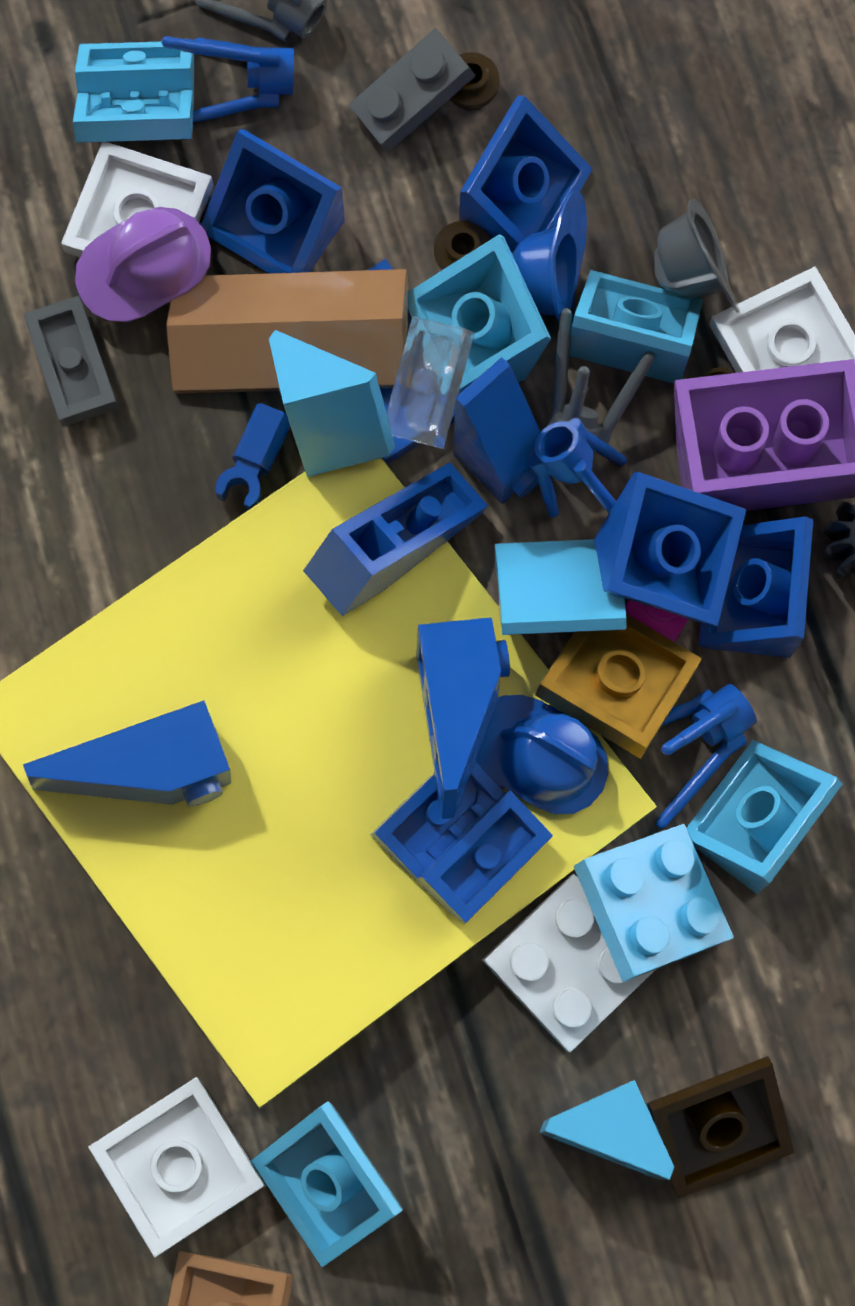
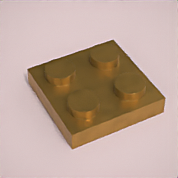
[535,614,702,759]

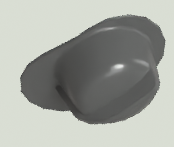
[654,198,740,313]

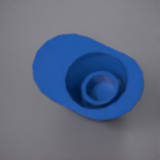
[512,191,587,328]
[475,695,608,814]

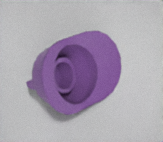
[75,207,211,322]

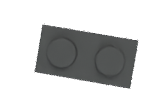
[349,28,476,153]
[23,295,118,427]

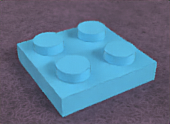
[573,824,734,982]

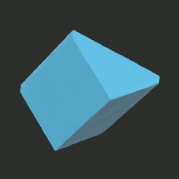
[408,234,551,399]
[570,270,703,383]
[269,330,395,477]
[686,740,843,894]
[539,1080,674,1180]
[251,1101,403,1267]

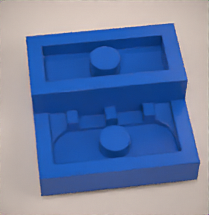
[370,761,553,924]

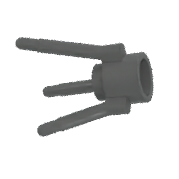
[196,0,327,43]
[546,308,655,455]

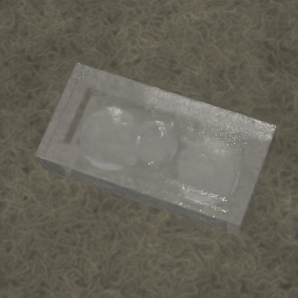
[387,316,475,449]

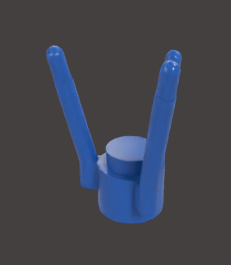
[161,36,294,123]
[528,418,627,517]
[655,684,757,828]

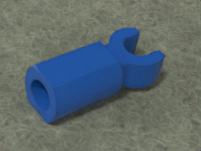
[215,403,291,511]

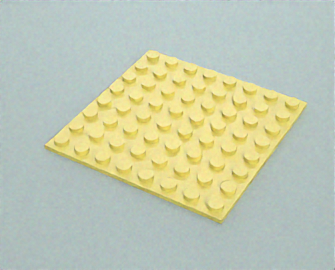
[0,458,657,1109]

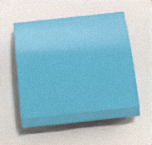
[73,42,194,143]
[495,539,626,635]

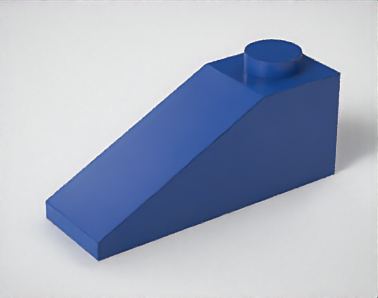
[454,357,540,504]
[303,462,488,616]
[416,617,510,819]
[23,700,231,806]

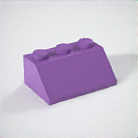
[674,359,855,511]

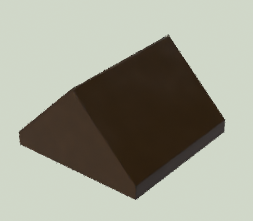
[645,1056,794,1199]

